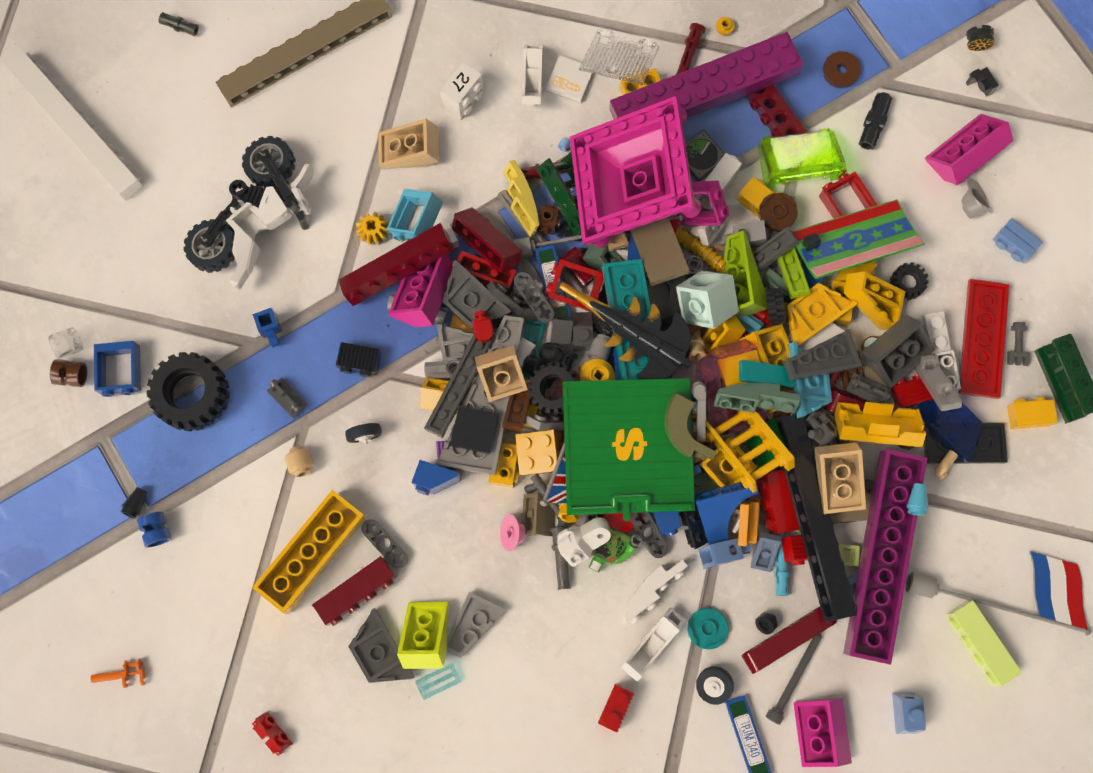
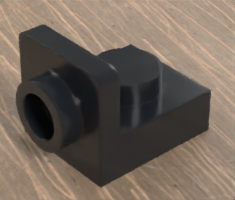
[966,67,999,97]

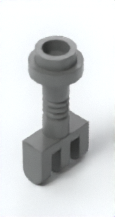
[1007,322,1030,366]

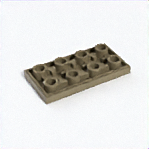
[630,217,690,286]

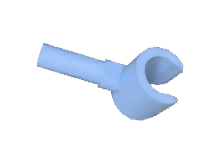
[558,137,571,152]

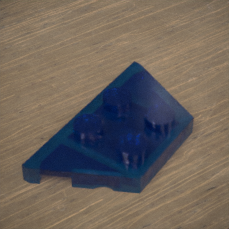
[910,399,983,464]

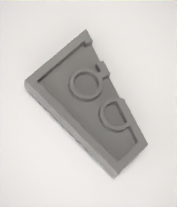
[447,592,506,658]

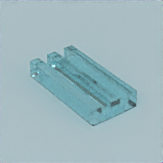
[415,663,462,700]

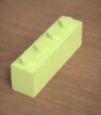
[946,600,1022,686]

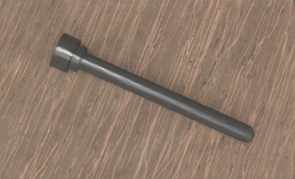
[765,634,822,725]

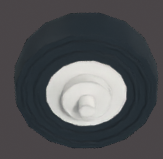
[345,421,382,445]
[696,666,734,705]

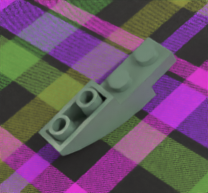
[713,383,800,414]

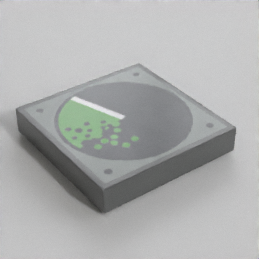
[685,129,725,181]

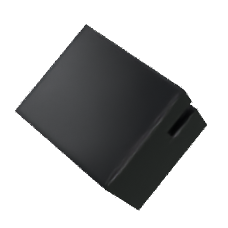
[802,233,821,251]

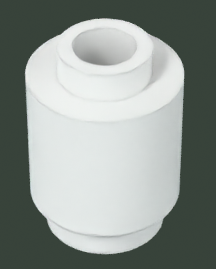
[514,278,542,299]

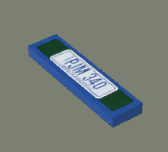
[535,244,572,318]
[725,695,771,773]

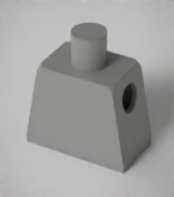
[722,220,767,248]

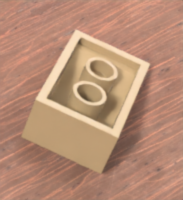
[378,118,439,169]
[815,442,866,514]

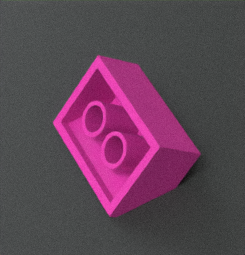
[793,698,852,767]

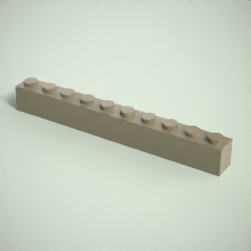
[215,0,392,108]

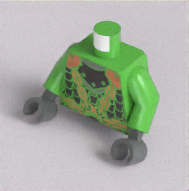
[584,514,645,573]

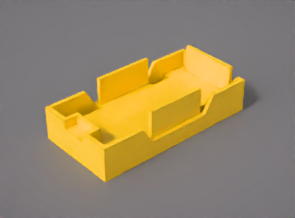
[834,402,926,447]

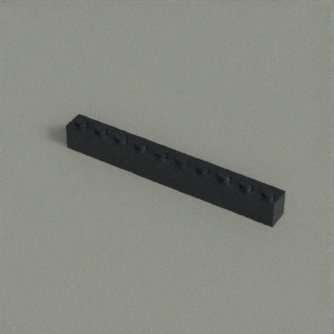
[775,414,857,622]

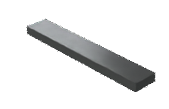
[424,332,496,438]

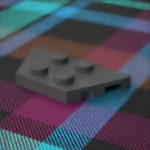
[442,260,512,329]
[348,608,415,683]

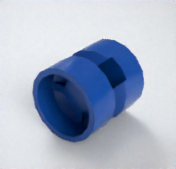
[137,512,171,548]

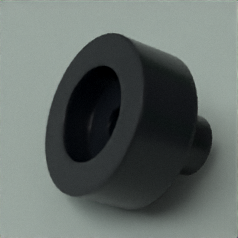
[755,612,778,635]

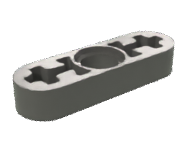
[514,271,554,323]
[630,512,668,558]
[361,519,408,568]

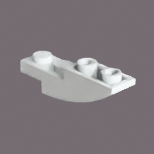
[922,311,961,390]
[623,560,688,623]

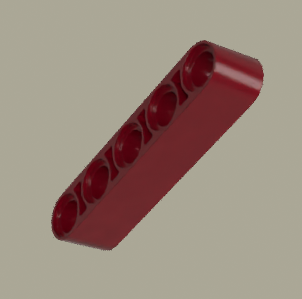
[741,607,838,674]

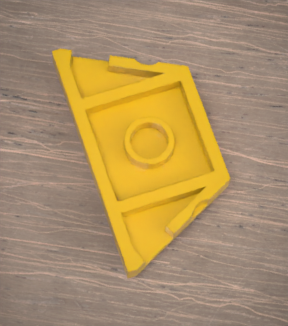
[786,283,857,347]

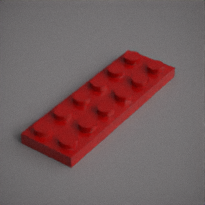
[958,279,1009,399]

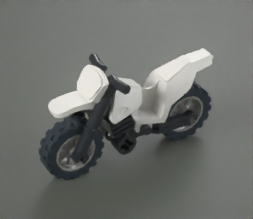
[183,136,314,291]

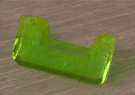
[758,128,847,189]

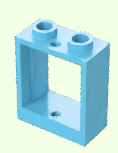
[386,189,443,242]

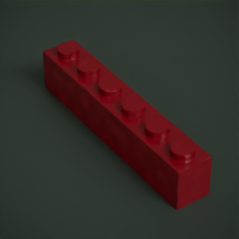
[339,223,455,306]

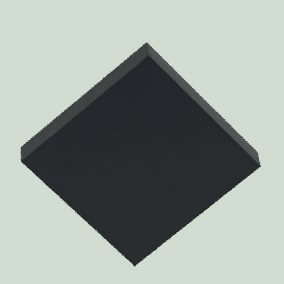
[450,406,499,454]

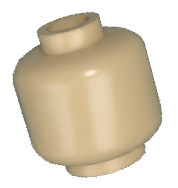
[285,446,314,477]

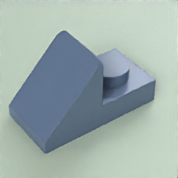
[751,532,781,572]

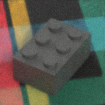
[861,314,935,388]

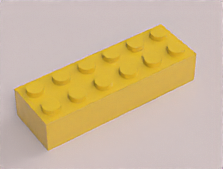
[252,490,367,614]

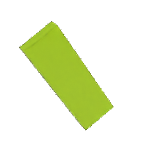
[777,247,811,299]

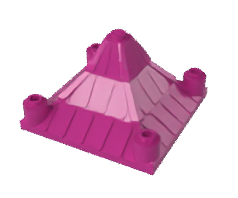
[570,96,701,248]

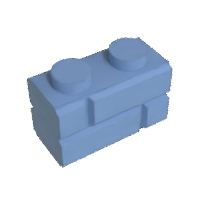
[992,218,1043,263]

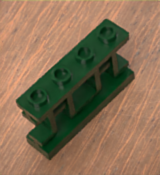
[1034,334,1093,424]

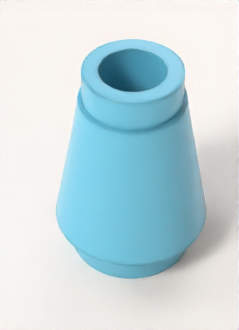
[907,483,928,516]

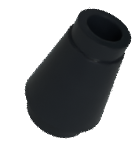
[120,487,147,519]

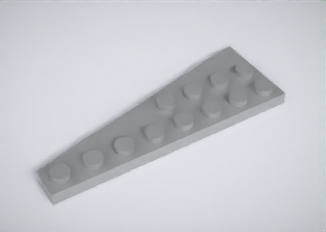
[436,315,525,476]

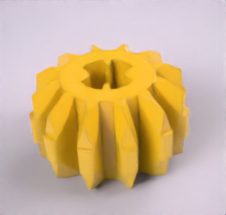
[356,212,389,245]

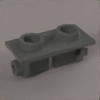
[846,373,891,403]
[267,377,308,419]

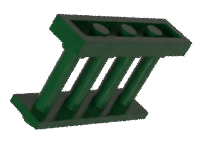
[536,151,581,236]

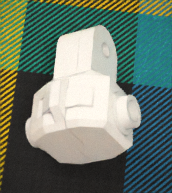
[557,518,611,567]

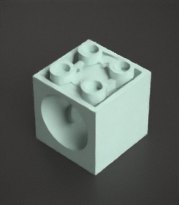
[676,271,739,329]

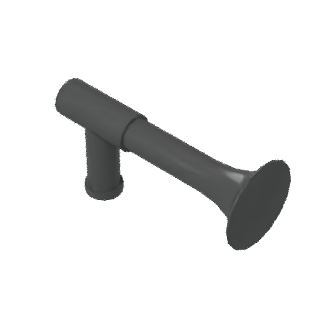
[524,473,567,527]

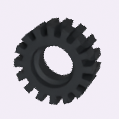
[890,262,929,300]
[765,288,786,326]

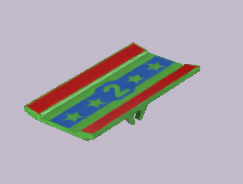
[792,199,925,279]

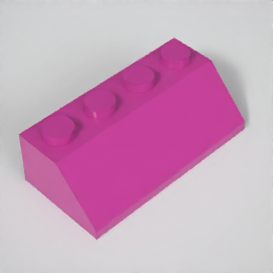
[925,114,1014,185]
[388,254,453,327]

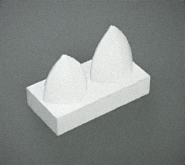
[691,221,726,246]

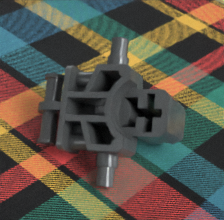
[805,406,850,460]

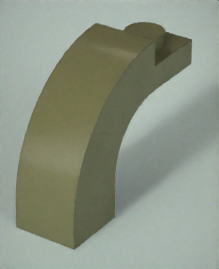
[664,393,717,461]

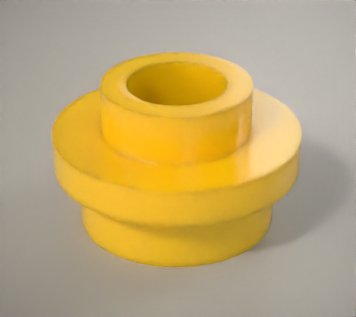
[716,17,735,36]

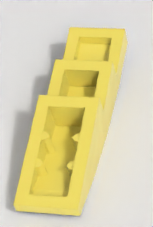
[503,160,539,237]

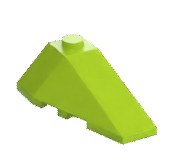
[722,230,768,316]

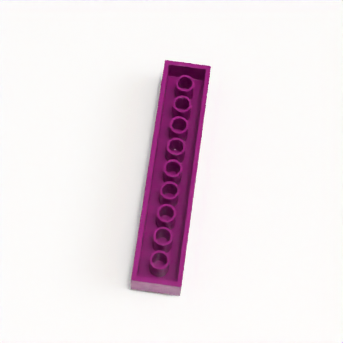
[609,31,803,119]
[843,449,928,665]

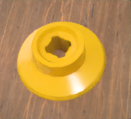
[579,358,615,381]

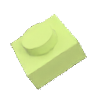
[839,544,860,567]

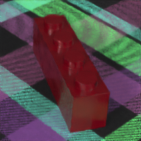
[452,207,522,273]
[312,556,397,626]

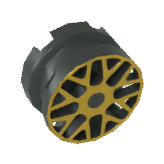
[966,25,995,51]

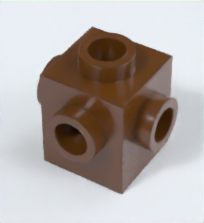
[537,205,562,235]

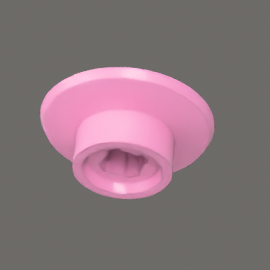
[500,514,525,551]

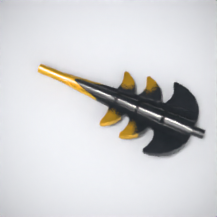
[559,281,692,380]

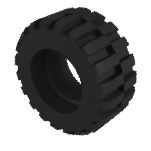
[146,352,230,431]

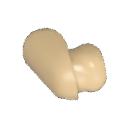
[934,450,958,480]

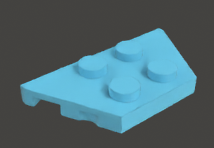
[788,342,832,418]

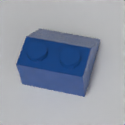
[411,460,461,496]

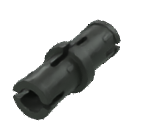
[158,12,199,36]

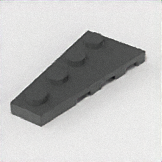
[784,329,862,381]

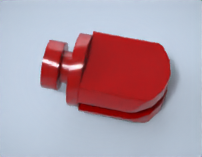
[473,311,494,343]

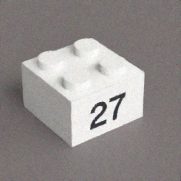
[440,62,484,119]

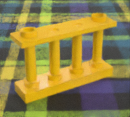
[705,410,795,493]

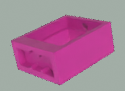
[677,180,730,226]

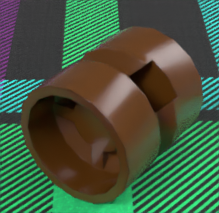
[50,359,88,387]

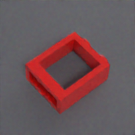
[819,171,877,219]
[545,259,604,312]

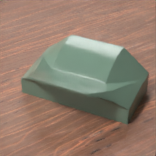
[762,269,796,303]

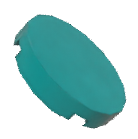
[687,608,729,650]

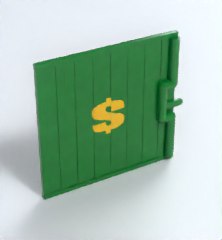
[563,378,695,521]

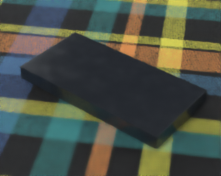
[924,423,1008,464]

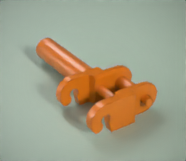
[90,658,146,688]

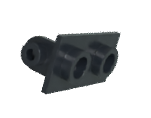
[679,504,708,549]

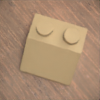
[475,345,528,402]

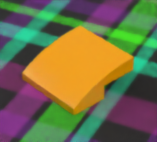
[738,499,760,546]

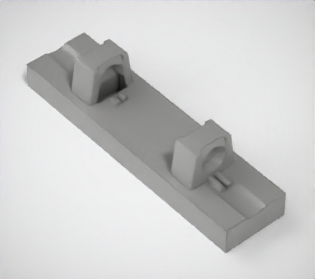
[914,354,962,411]

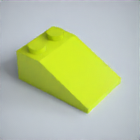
[397,602,449,669]

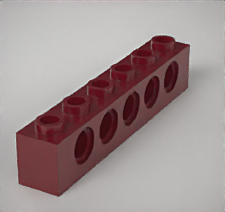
[746,85,814,160]

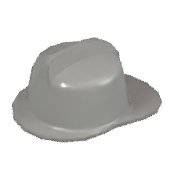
[961,177,993,219]

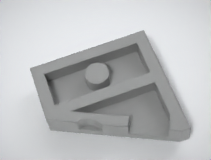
[437,324,474,361]

